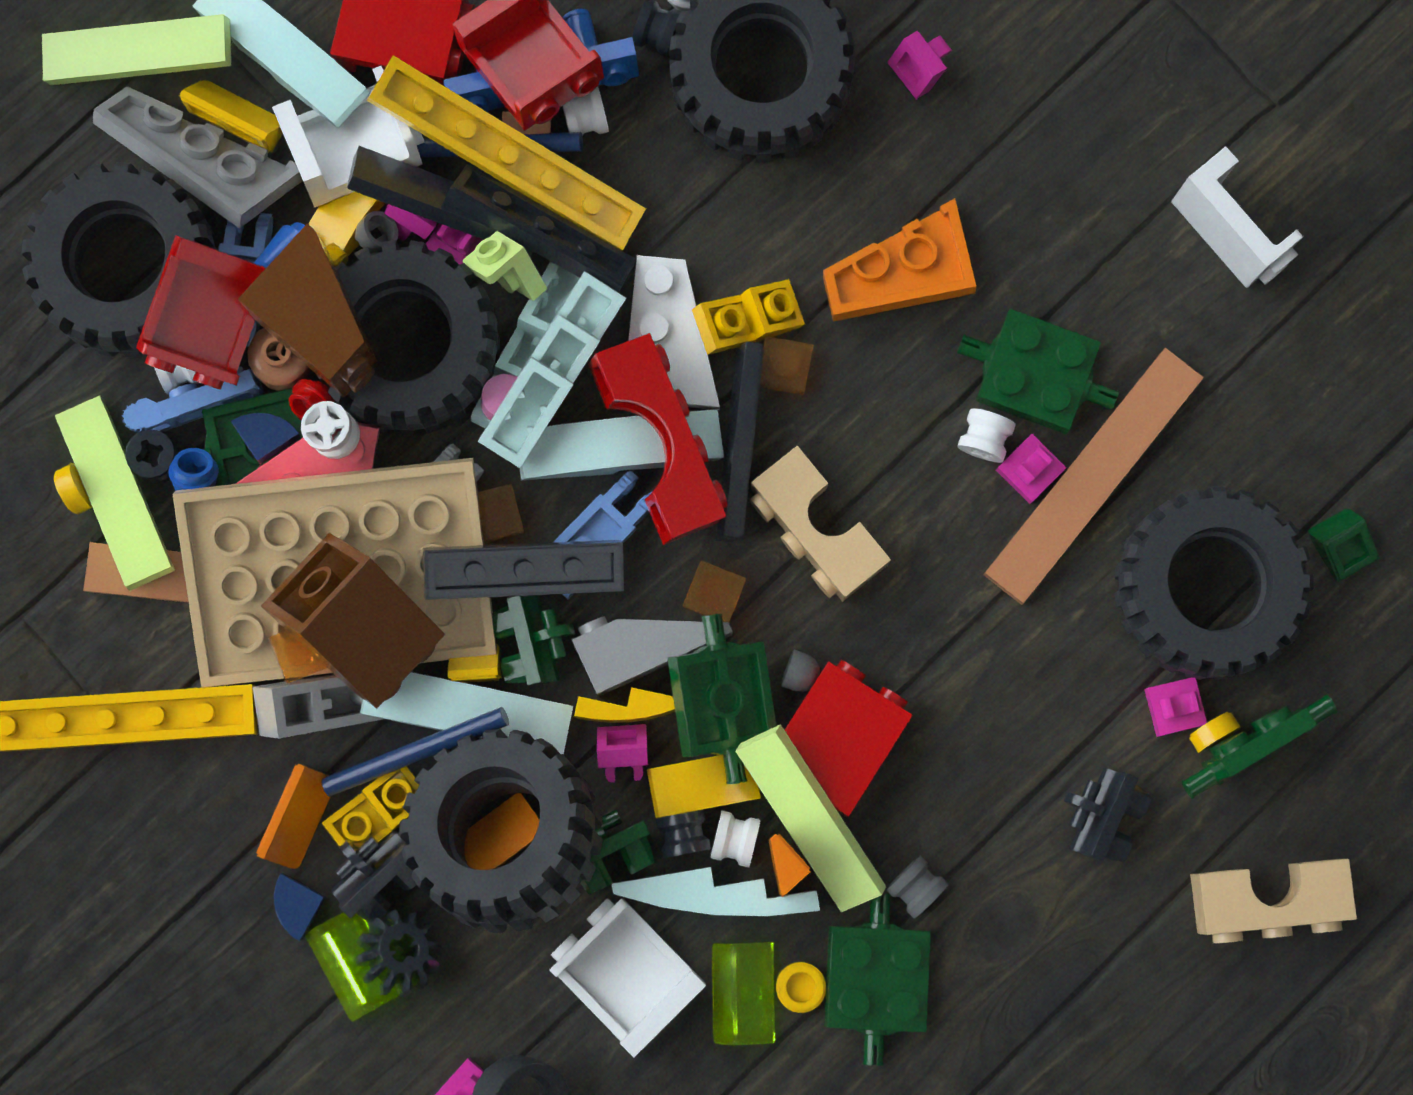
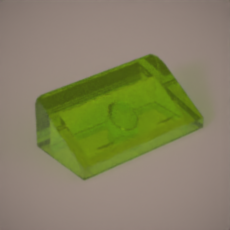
[306,912,400,1021]
[712,942,775,1046]

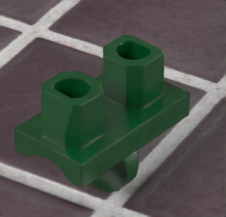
[492,595,575,685]
[580,810,655,895]

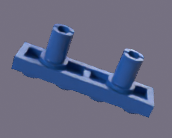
[443,9,639,112]

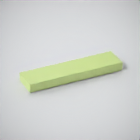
[42,14,231,85]
[55,395,175,591]
[735,724,886,912]

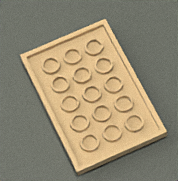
[173,458,497,688]

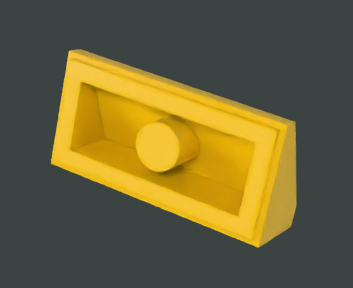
[179,80,283,153]

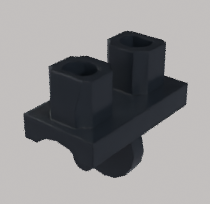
[1064,768,1152,862]
[331,828,416,922]

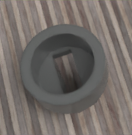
[355,211,398,253]
[781,649,820,692]

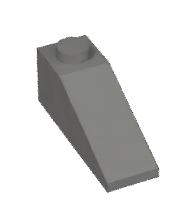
[572,616,733,697]
[252,670,413,739]

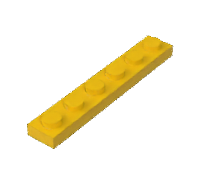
[367,55,646,251]
[0,684,258,752]

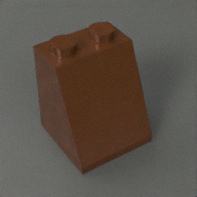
[238,223,377,398]
[261,532,445,709]

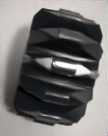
[355,910,442,997]

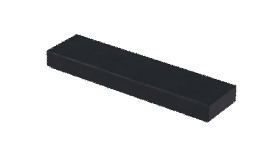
[347,146,533,257]
[444,163,636,292]
[715,342,764,543]
[423,540,624,600]

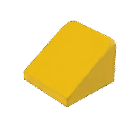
[448,644,502,683]

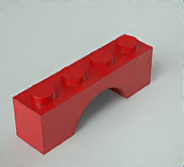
[588,333,727,545]

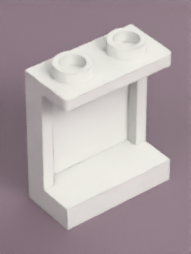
[272,66,424,208]
[1171,146,1303,288]
[550,898,706,1057]

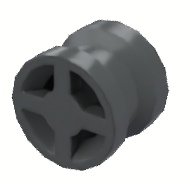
[886,855,949,918]

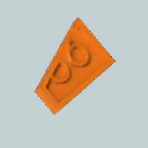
[823,198,976,322]

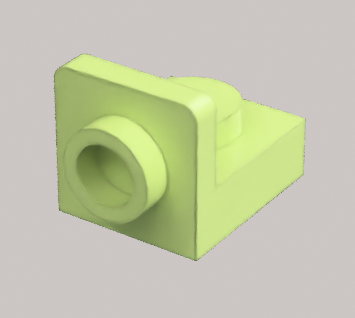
[463,231,547,301]

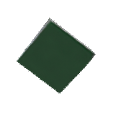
[1308,508,1380,582]

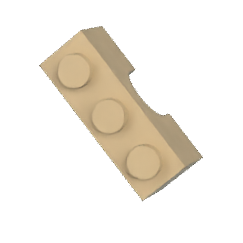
[749,446,891,602]
[1190,859,1357,943]

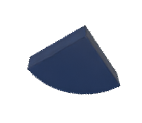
[231,413,302,465]
[274,873,326,941]

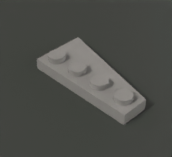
[93,87,303,229]

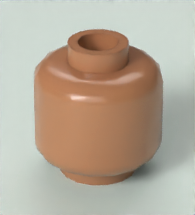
[247,328,313,391]

